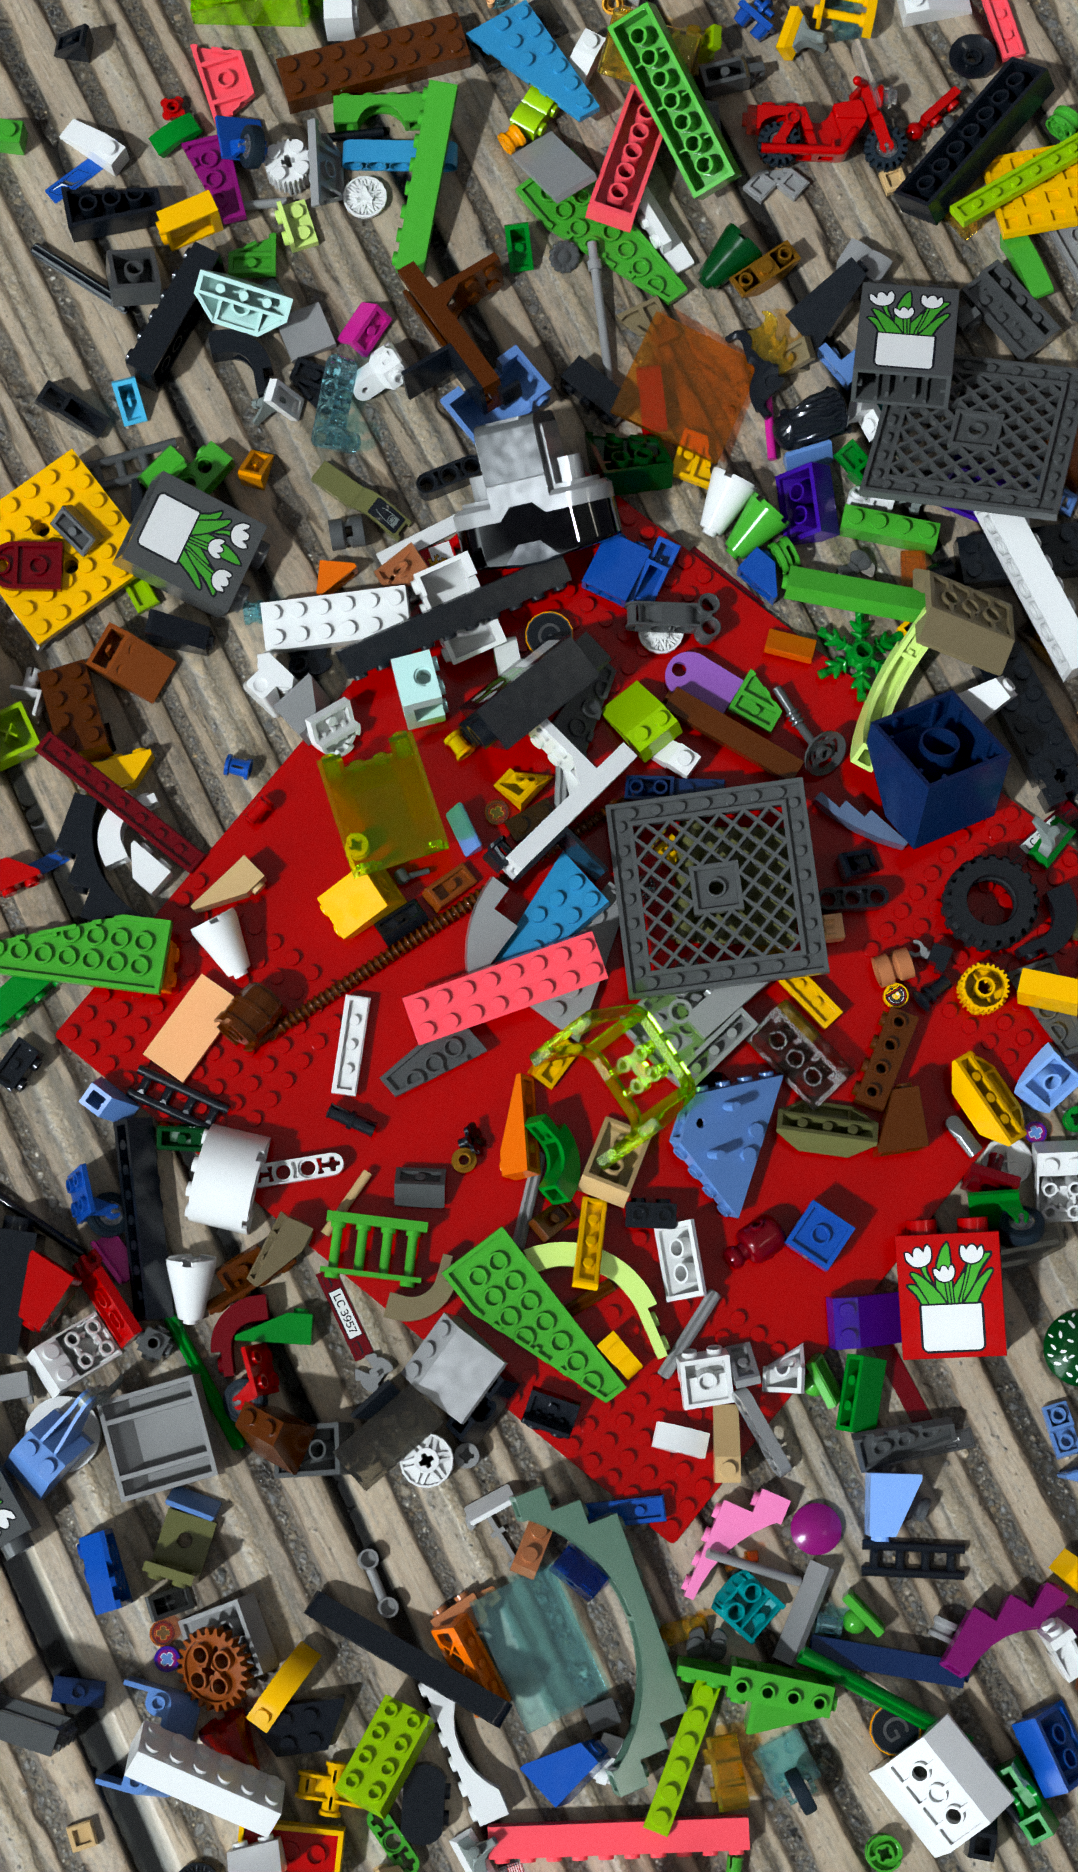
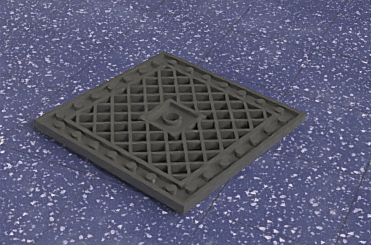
[859,354,1078,521]
[605,777,830,1001]

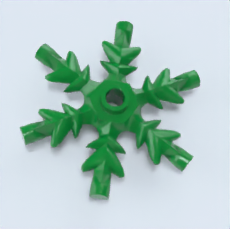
[817,612,904,702]

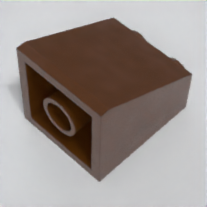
[872,1082,929,1158]
[235,1401,316,1475]

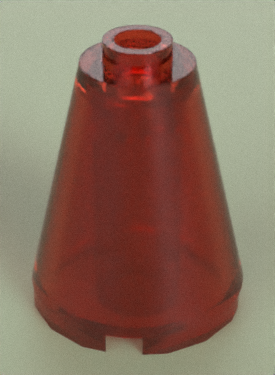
[198,1707,261,1771]

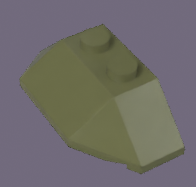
[776,1100,879,1158]

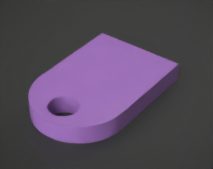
[665,652,744,714]

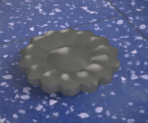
[549,240,580,274]

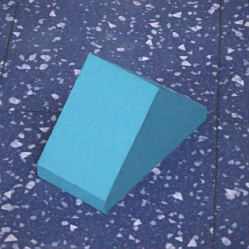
[111,376,148,427]

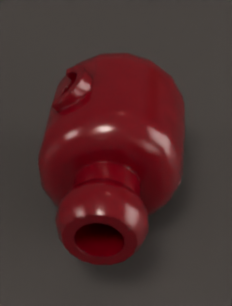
[724,1215,786,1269]

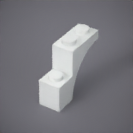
[1036,1617,1078,1683]

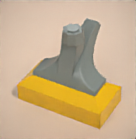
[776,6,827,61]

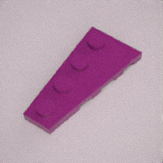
[181,134,247,225]

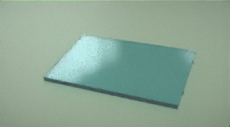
[469,1564,609,1734]

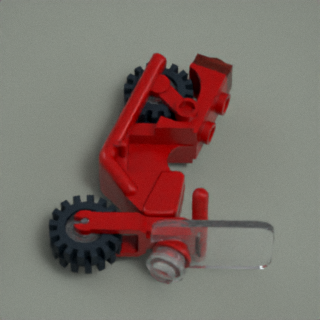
[742,38,908,173]

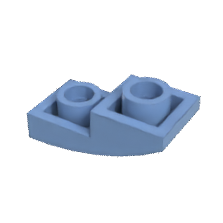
[1041,1400,1078,1460]

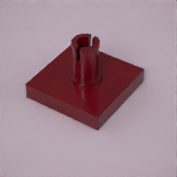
[960,1152,1021,1192]

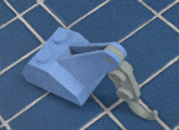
[4,1374,125,1501]

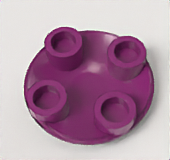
[791,1503,842,1555]

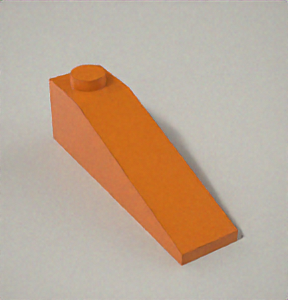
[500,1073,541,1180]

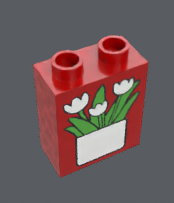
[895,1216,1007,1360]

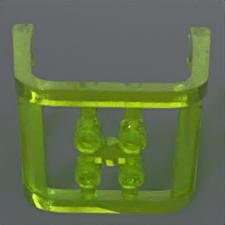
[529,1004,696,1170]

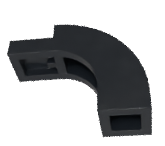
[208,329,274,398]
[1014,883,1078,961]

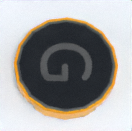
[525,611,573,650]
[869,1707,921,1756]

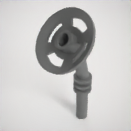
[773,685,846,776]

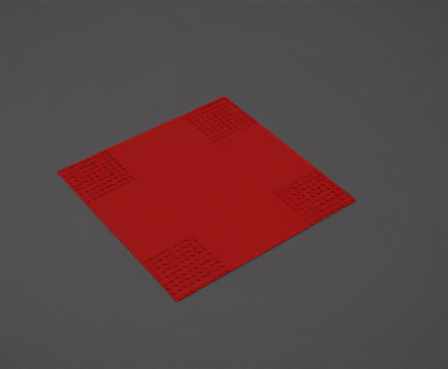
[56,454,1078,1543]

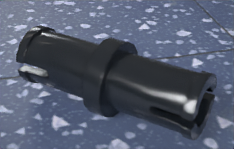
[326,1103,378,1137]

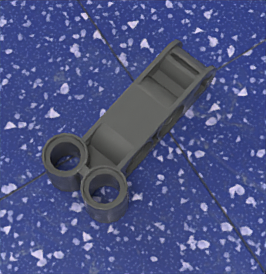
[624,593,721,645]

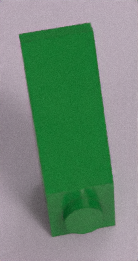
[235,1308,315,1345]

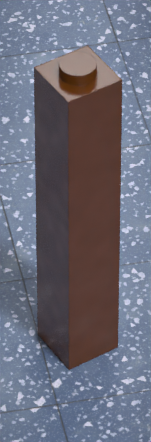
[662,687,804,780]

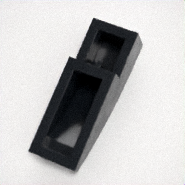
[34,380,111,439]

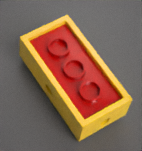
[238,1820,346,1872]

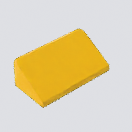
[528,1033,581,1090]

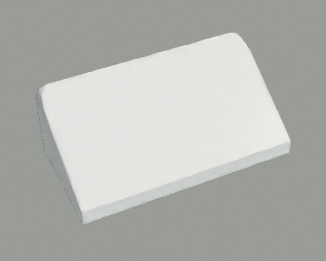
[464,1484,514,1526]

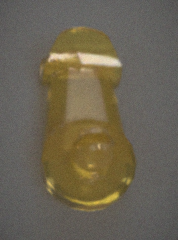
[659,1613,709,1646]

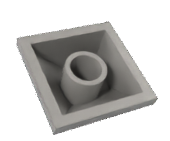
[273,673,331,746]

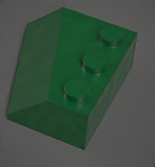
[584,431,674,497]

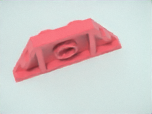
[190,44,255,129]

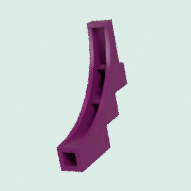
[939,1582,1078,1678]

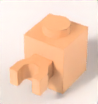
[822,913,845,943]

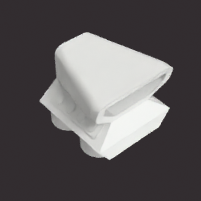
[243,651,298,718]

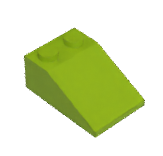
[601,681,683,763]

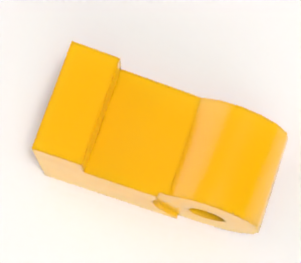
[596,1330,643,1381]

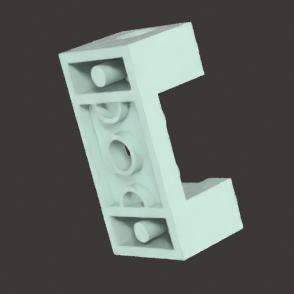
[390,649,449,731]

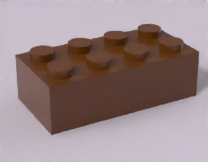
[37,659,114,763]

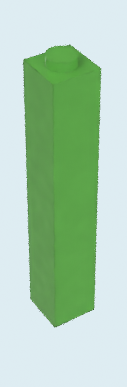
[781,565,926,623]

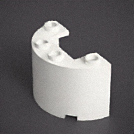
[410,551,507,665]
[185,1124,271,1235]

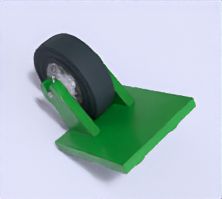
[968,1189,1045,1246]

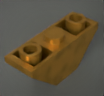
[729,240,801,299]

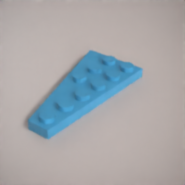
[466,0,600,122]
[492,851,611,964]

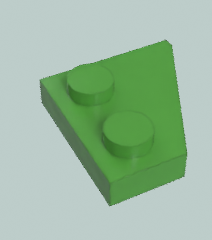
[228,233,277,278]

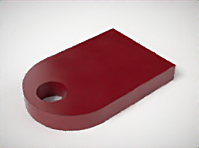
[0,541,64,592]

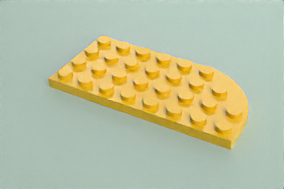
[982,145,1078,240]

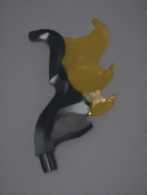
[725,311,794,420]

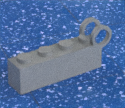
[667,952,771,1041]

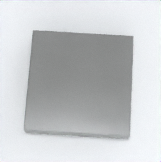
[278,302,337,364]

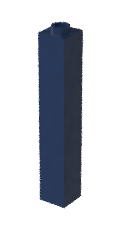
[809,1633,970,1688]

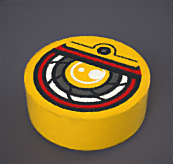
[883,983,909,1009]

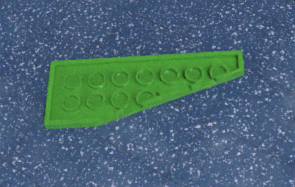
[515,148,688,306]
[0,914,173,995]
[441,1226,626,1403]

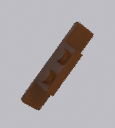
[206,1243,297,1315]

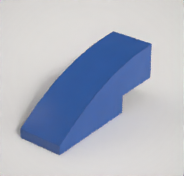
[627,536,683,602]

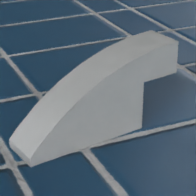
[464,876,518,973]

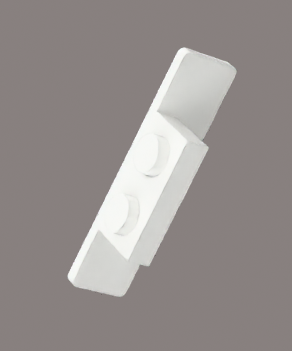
[637,186,694,275]

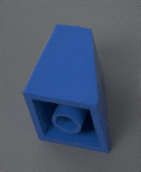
[520,1739,611,1808]

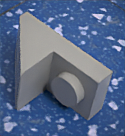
[725,1341,761,1389]

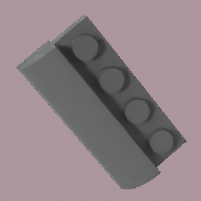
[959,259,1061,362]

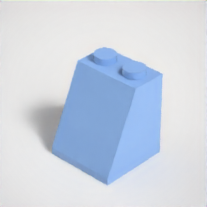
[865,1472,922,1542]

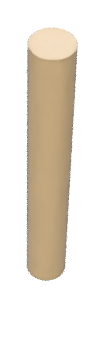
[321,1170,372,1237]

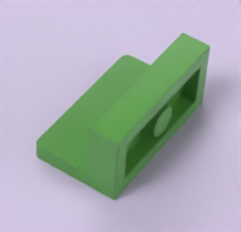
[137,444,188,489]

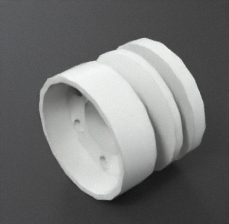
[400,1433,455,1488]

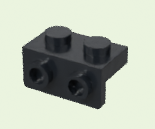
[0,1037,45,1095]
[625,1198,677,1229]
[521,1385,582,1439]

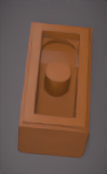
[422,862,478,913]

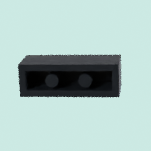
[561,355,634,428]

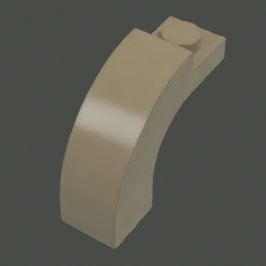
[383,1254,455,1322]

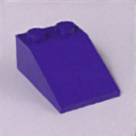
[826,1291,902,1350]

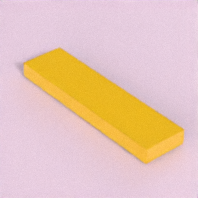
[572,1196,608,1291]

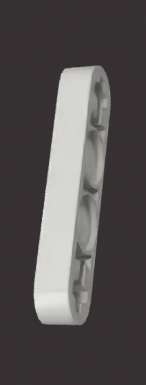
[257,1153,345,1188]

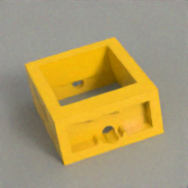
[155,190,224,252]

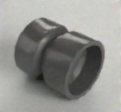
[328,515,366,551]

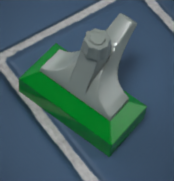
[1026,816,1076,870]

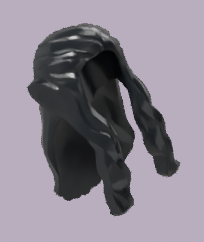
[772,386,852,451]

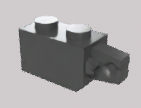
[698,56,766,100]

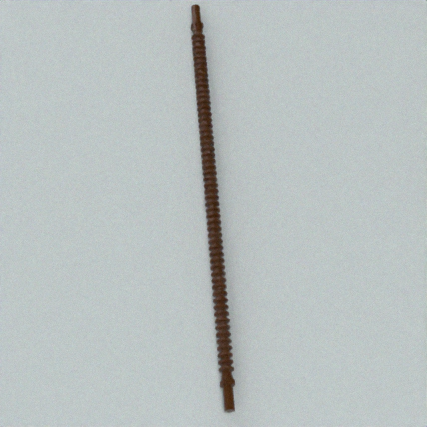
[245,788,638,1053]

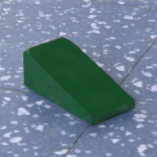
[156,1121,208,1152]

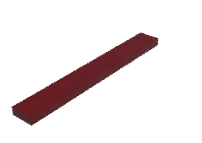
[34,731,206,874]

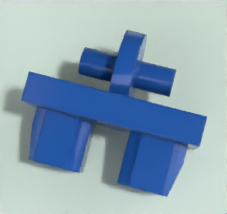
[733,0,777,42]

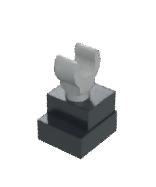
[909,940,953,975]

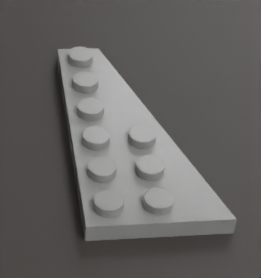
[529,881,620,1044]

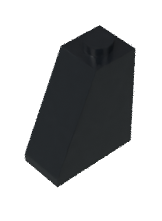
[145,609,216,656]

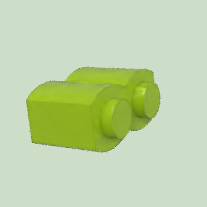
[510,85,560,141]

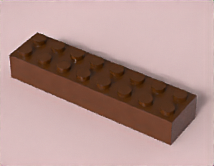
[276,12,471,114]

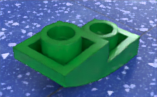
[148,112,203,158]

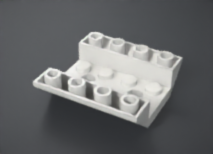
[869,1713,1015,1858]

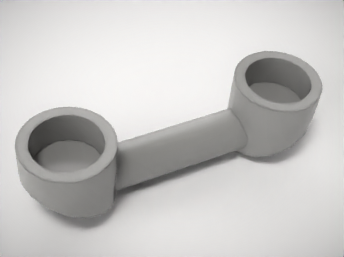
[357,1549,399,1618]

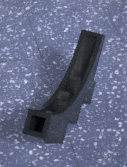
[55,792,149,923]

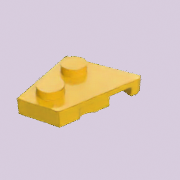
[672,429,711,490]

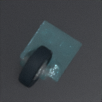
[751,1728,822,1816]

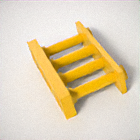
[812,0,878,39]

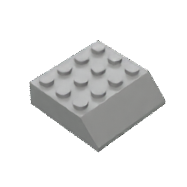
[97,1374,226,1503]

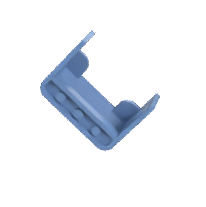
[95,1676,201,1798]

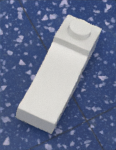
[650,740,701,779]

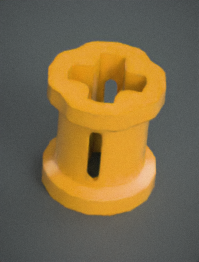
[444,729,475,761]

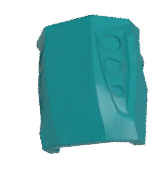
[711,1570,786,1645]

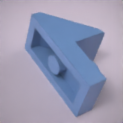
[817,343,855,392]

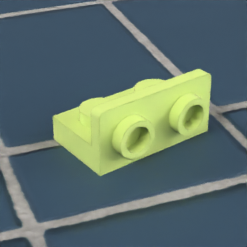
[274,199,319,253]

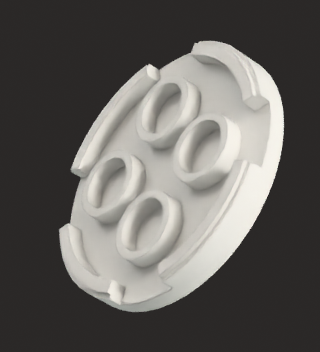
[24,1396,102,1473]

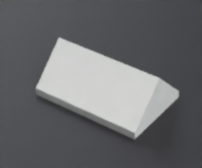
[654,1219,707,1302]

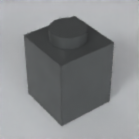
[583,1695,624,1734]

